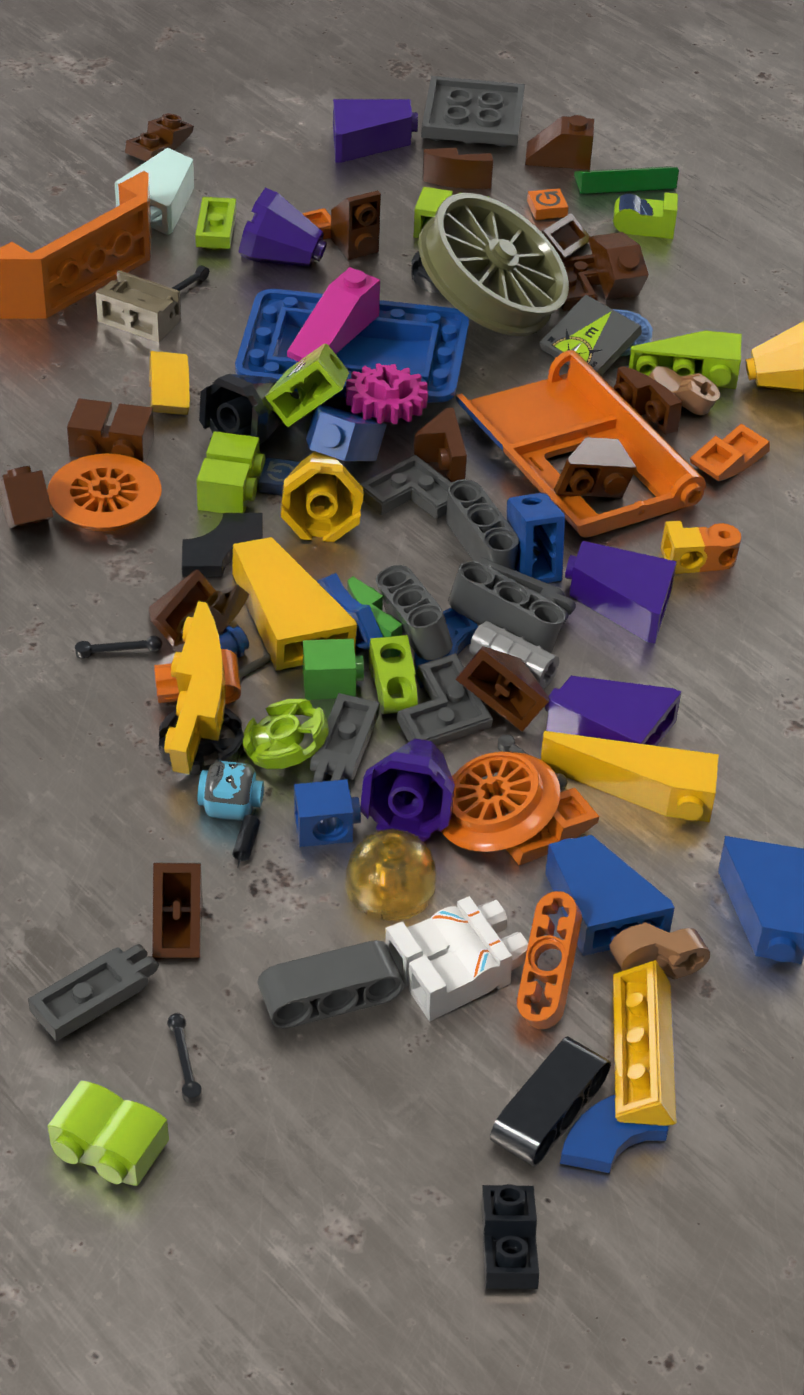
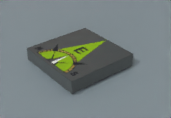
[540,294,642,376]

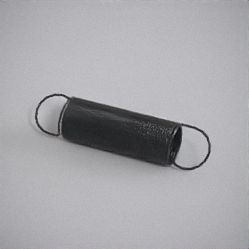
[232,809,260,868]

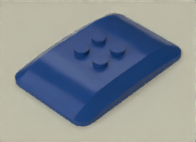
[235,289,469,403]

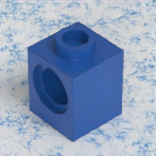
[294,779,361,847]

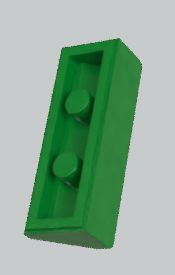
[574,166,679,194]

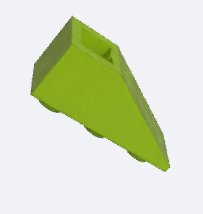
[629,330,742,389]

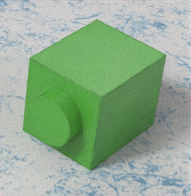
[303,639,364,700]

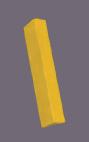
[613,960,677,1126]

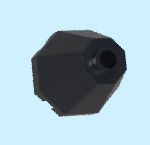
[199,374,293,445]

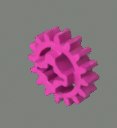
[346,363,428,424]

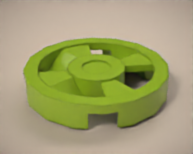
[243,699,329,769]

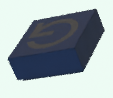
[259,458,300,496]

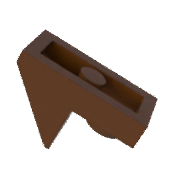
[414,407,467,482]

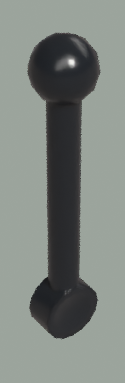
[172,265,210,291]
[75,635,163,658]
[167,1013,202,1103]

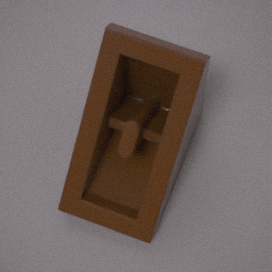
[455,646,550,732]
[152,862,203,958]

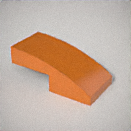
[690,424,770,481]
[506,788,600,866]

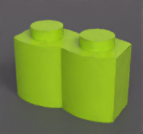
[47,1081,169,1186]

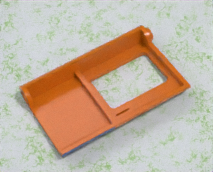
[456,350,706,538]

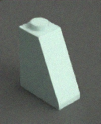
[115,148,194,235]

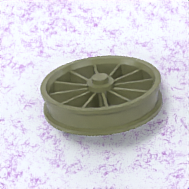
[418,193,569,336]

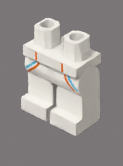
[386,896,528,1022]

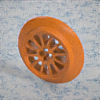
[47,453,162,532]
[441,752,560,852]

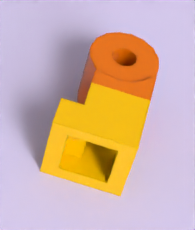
[660,521,742,574]

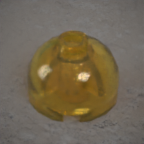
[345,828,437,921]

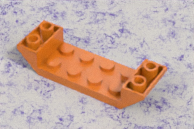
[0,171,152,319]

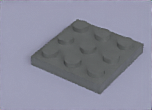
[421,76,525,147]

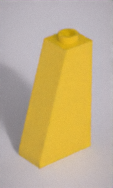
[232,537,357,671]

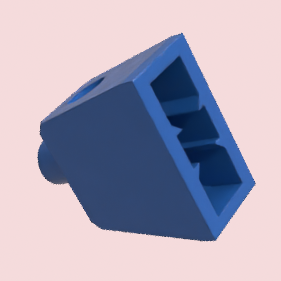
[507,493,565,583]

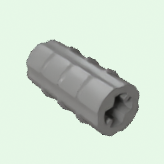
[469,621,559,689]

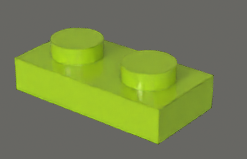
[195,197,237,250]

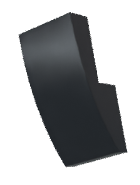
[482,1184,539,1289]

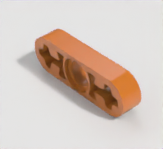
[517,891,582,1029]

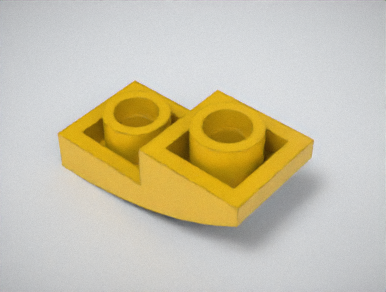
[149,351,190,415]

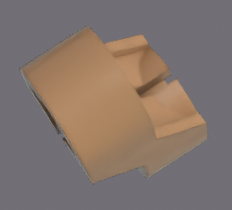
[649,366,720,415]
[610,922,710,980]

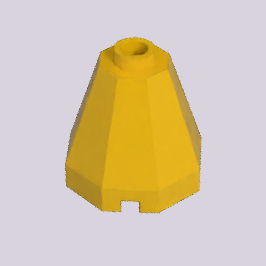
[745,321,804,393]
[281,452,364,542]

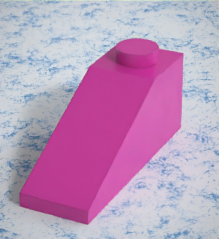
[287,267,380,362]

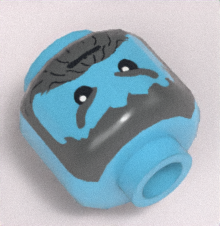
[197,761,264,821]

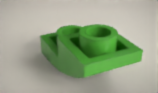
[347,576,402,658]

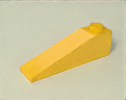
[541,731,719,822]

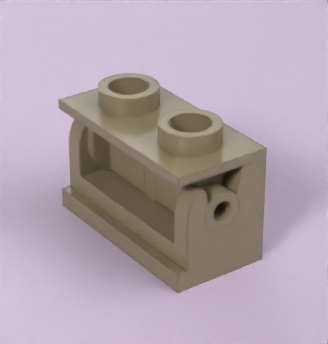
[96,270,181,343]

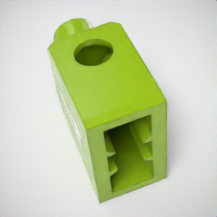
[265,343,349,427]

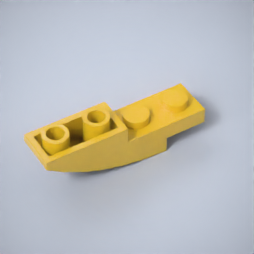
[164,601,225,775]

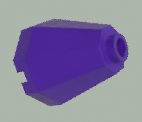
[238,187,327,266]
[360,738,455,844]

